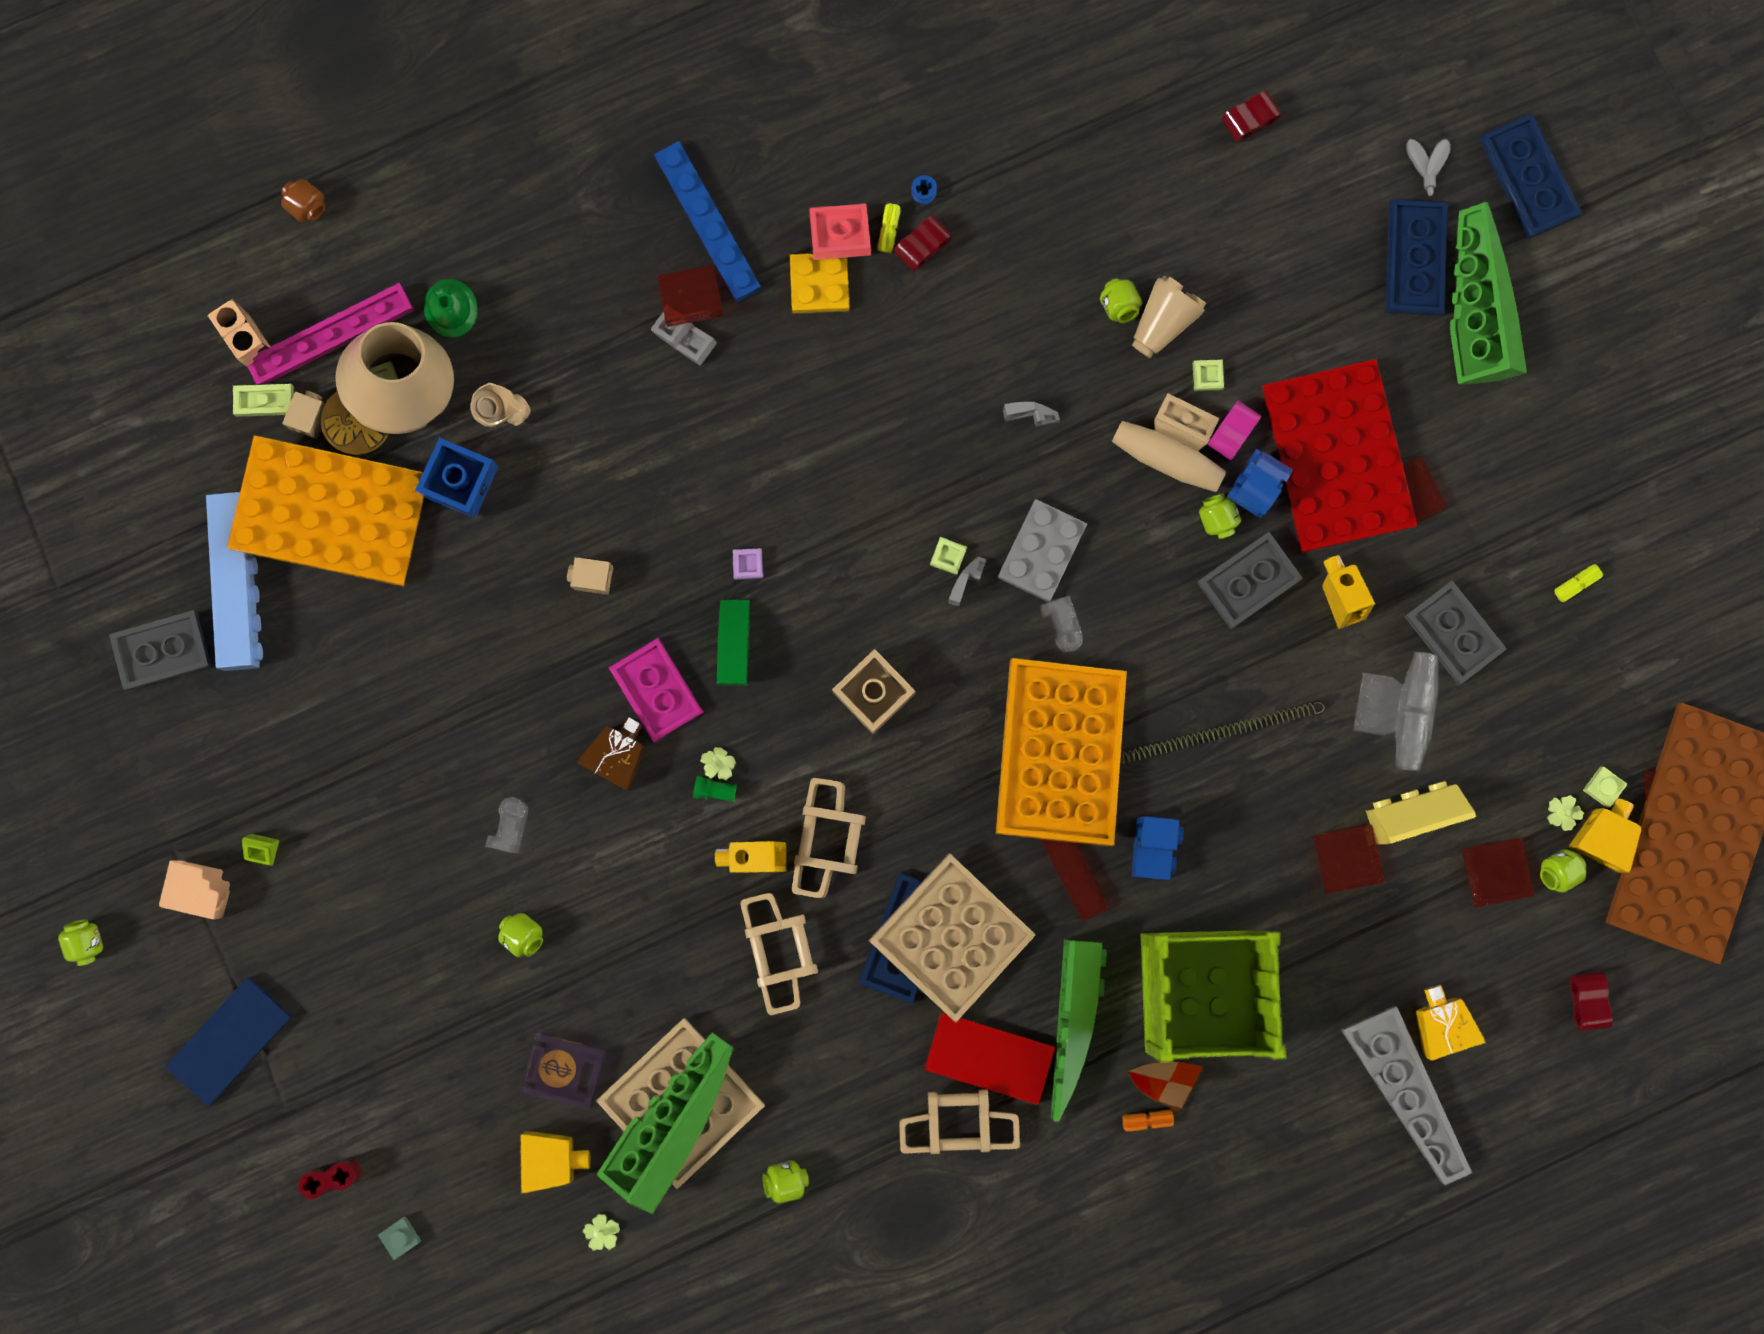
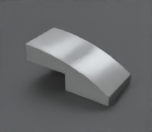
[651,307,717,365]

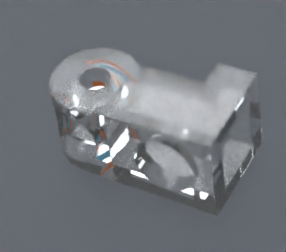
[1040,596,1083,653]
[485,797,528,853]

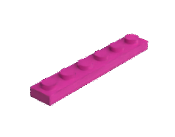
[247,283,414,385]

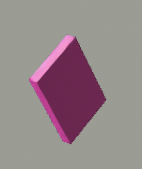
[609,638,704,743]

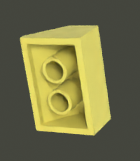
[1366,781,1476,845]

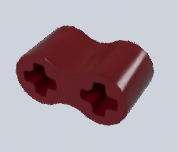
[1221,90,1282,143]
[894,215,953,272]
[1570,972,1612,1031]
[298,1159,361,1199]

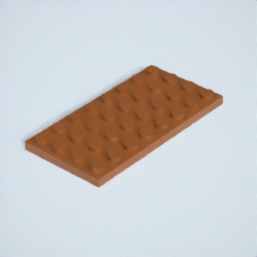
[1605,703,1764,964]

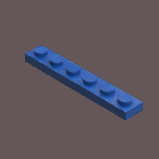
[654,141,761,303]

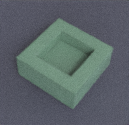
[378,1216,421,1260]

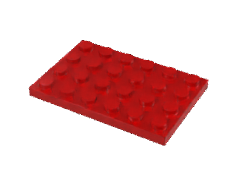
[1262,359,1417,553]

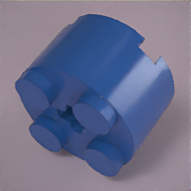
[1227,449,1293,519]

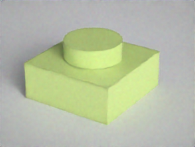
[1583,766,1627,808]

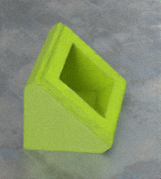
[242,834,279,865]

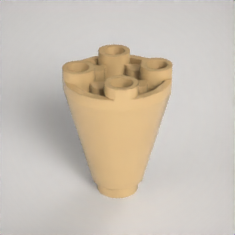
[1132,276,1206,358]

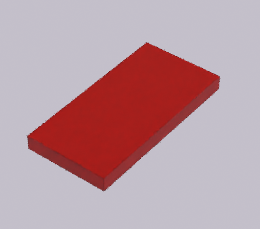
[925,1012,1055,1105]

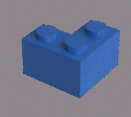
[1131,816,1183,880]

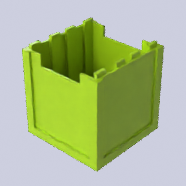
[1140,930,1285,1062]

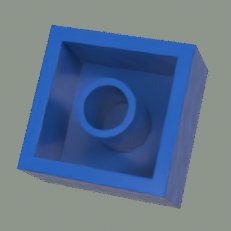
[415,437,499,519]

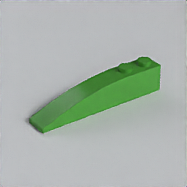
[1450,202,1527,385]
[1051,939,1107,1121]
[597,1033,733,1214]

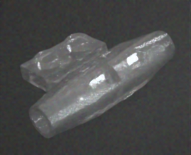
[1353,652,1439,771]

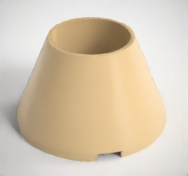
[336,322,454,434]

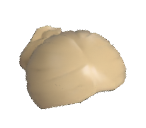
[471,382,531,427]

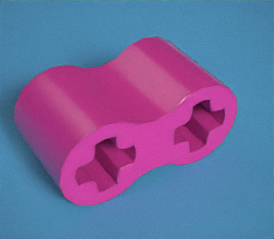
[1207,400,1261,461]

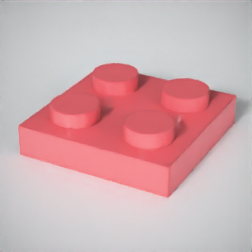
[809,204,871,260]

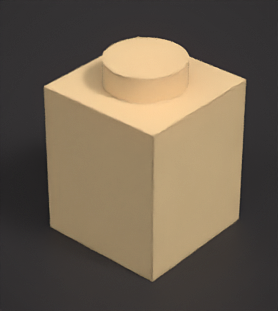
[282,391,325,439]
[567,557,613,595]

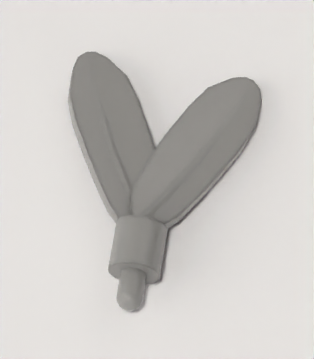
[1407,139,1450,196]

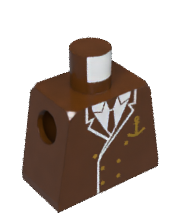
[577,717,645,791]

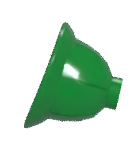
[424,279,478,338]

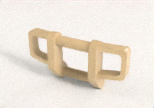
[792,778,866,898]
[740,893,818,1015]
[899,1090,1020,1154]

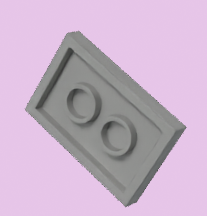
[997,499,1087,603]

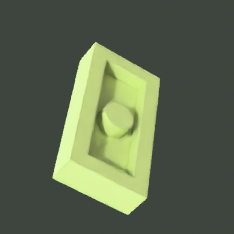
[233,384,294,417]

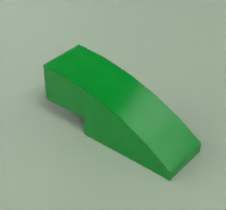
[717,600,750,686]

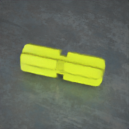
[877,203,901,253]
[1554,564,1603,602]

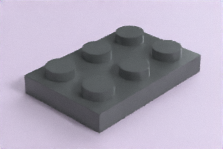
[1197,532,1303,629]
[1404,580,1507,685]
[109,610,212,691]

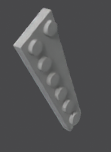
[1341,1006,1472,1185]

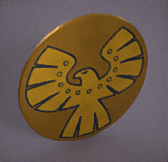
[321,392,389,455]

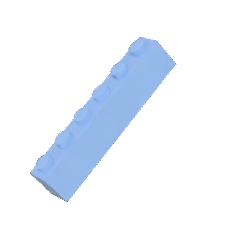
[206,492,263,671]

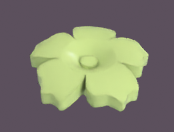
[700,747,736,780]
[1547,795,1584,831]
[583,1214,620,1251]

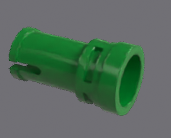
[693,775,737,803]

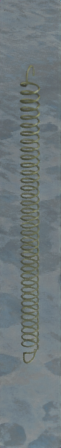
[1120,702,1325,764]

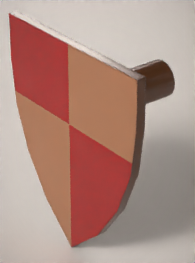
[1128,1061,1203,1112]

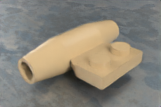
[1112,393,1226,492]

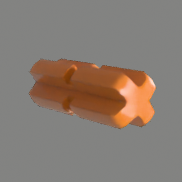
[1122,1109,1174,1132]

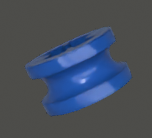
[912,175,937,204]

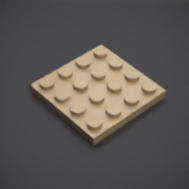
[868,854,1036,1022]
[596,1018,765,1189]

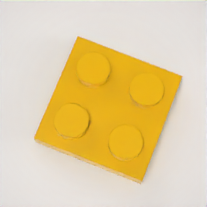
[790,254,849,313]

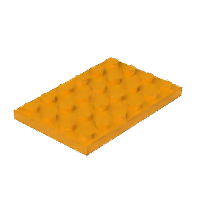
[227,435,424,587]
[996,658,1127,846]

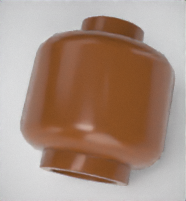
[281,179,325,222]

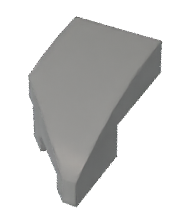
[1003,402,1060,427]
[948,557,986,606]

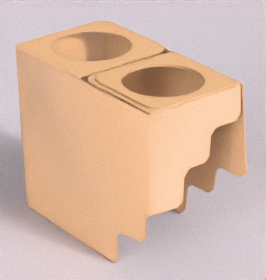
[207,299,271,367]
[159,860,230,920]

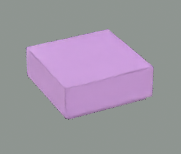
[733,548,763,580]

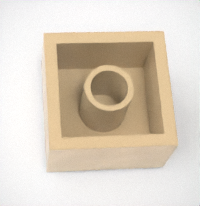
[832,649,916,734]

